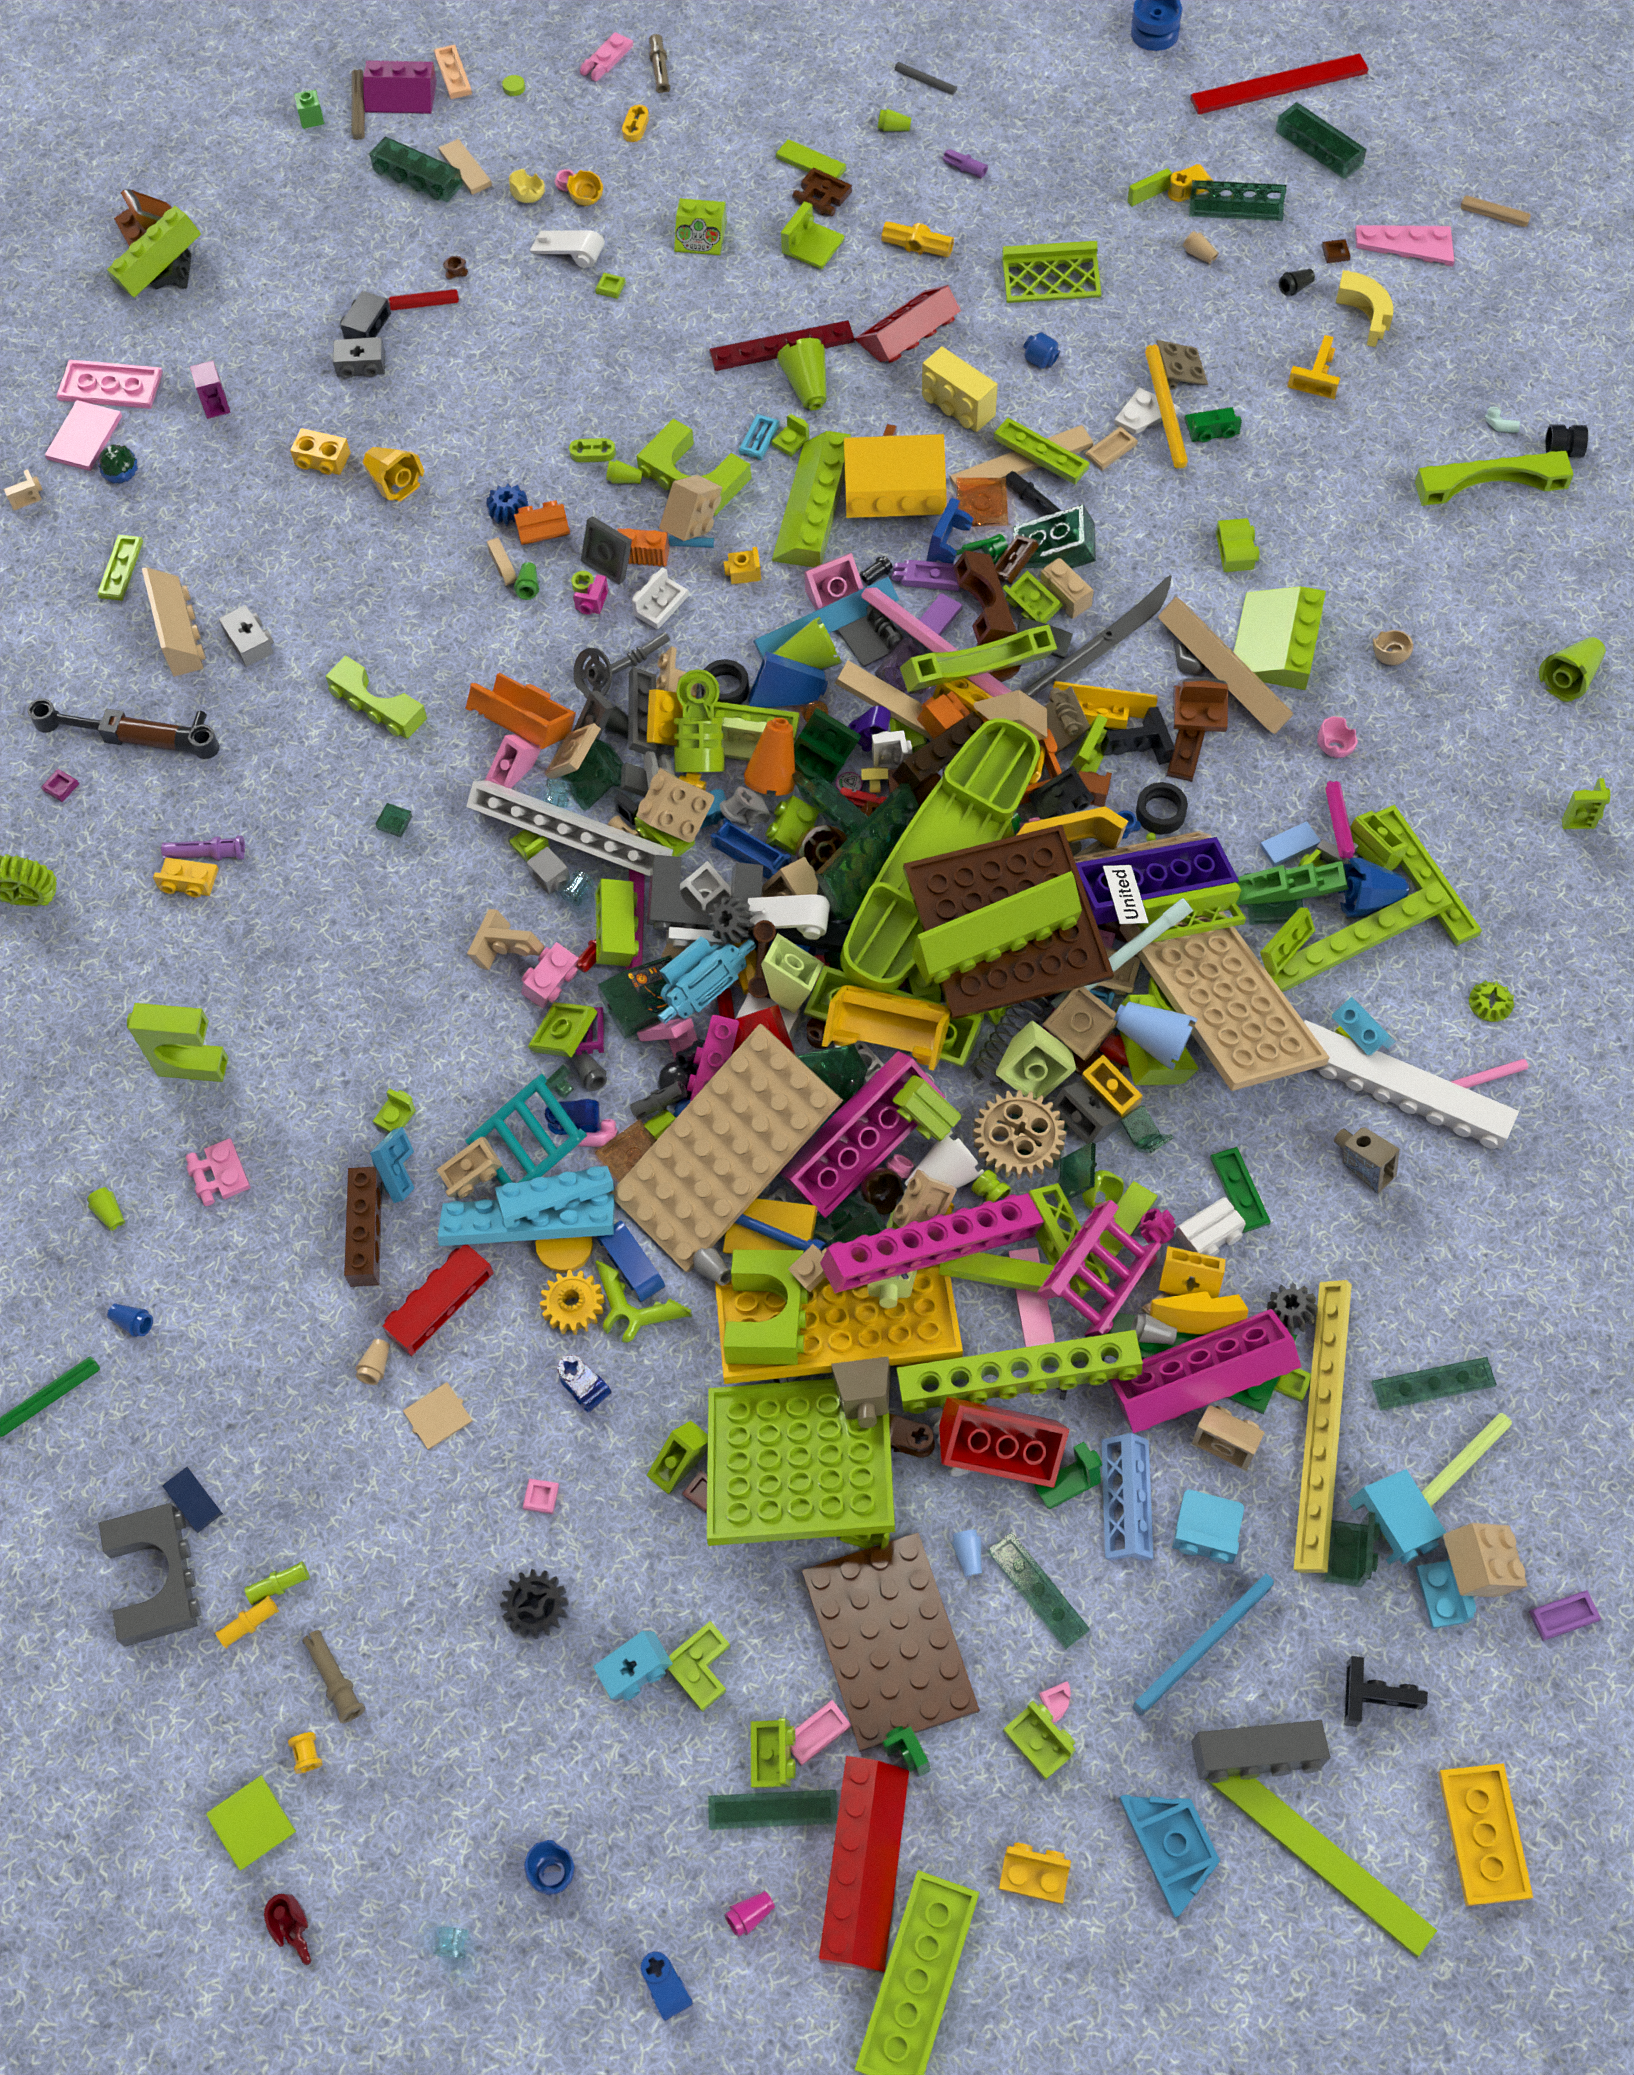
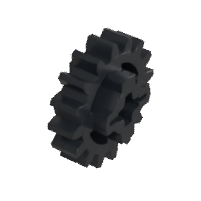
[500,1569,569,1639]

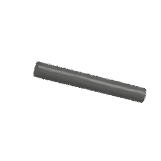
[895,62,957,95]

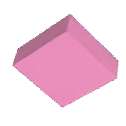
[523,1478,559,1514]

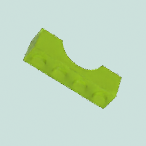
[325,655,427,739]

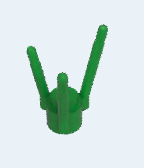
[956,534,1008,565]

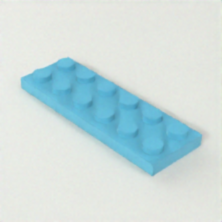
[437,1192,615,1246]

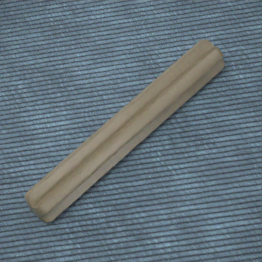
[351,69,365,140]

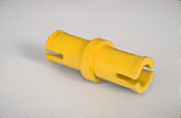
[215,1595,279,1649]

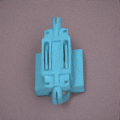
[657,936,757,1025]

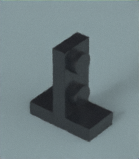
[1100,706,1175,765]
[1344,1656,1428,1727]

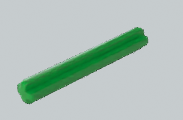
[0,1356,100,1437]

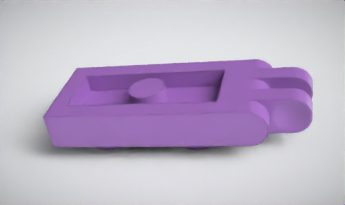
[892,560,959,591]

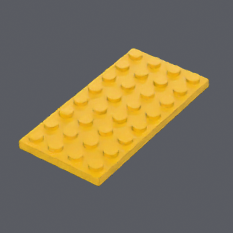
[715,1264,963,1384]

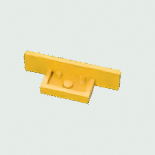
[1053,681,1158,730]

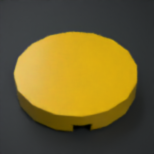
[535,1236,594,1273]

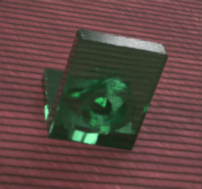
[1120,1105,1173,1153]

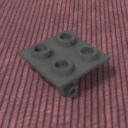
[838,604,908,667]

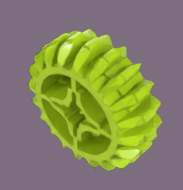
[0,854,57,907]

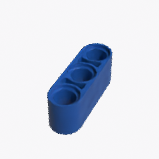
[596,1220,666,1302]

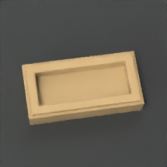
[1085,426,1138,471]

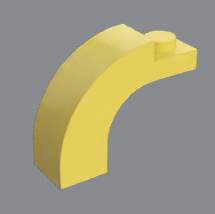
[1336,270,1394,347]

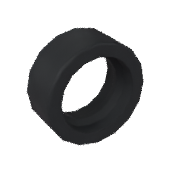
[700,659,750,705]
[1135,782,1188,835]

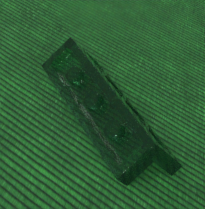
[1189,180,1287,221]
[792,771,880,843]

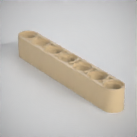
[1158,597,1294,734]

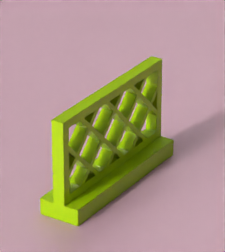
[1001,240,1102,303]

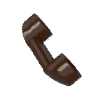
[748,920,776,998]

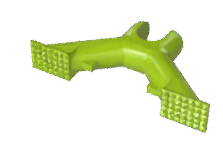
[595,1260,692,1343]

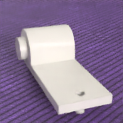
[530,230,605,268]
[748,895,830,939]

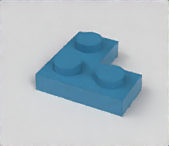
[370,1127,415,1203]

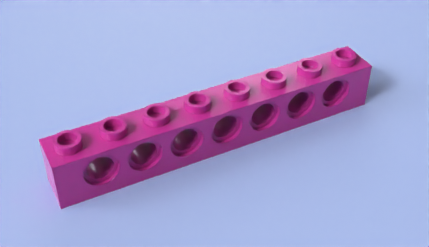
[820,1193,1044,1293]

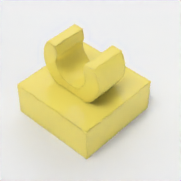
[861,767,888,793]

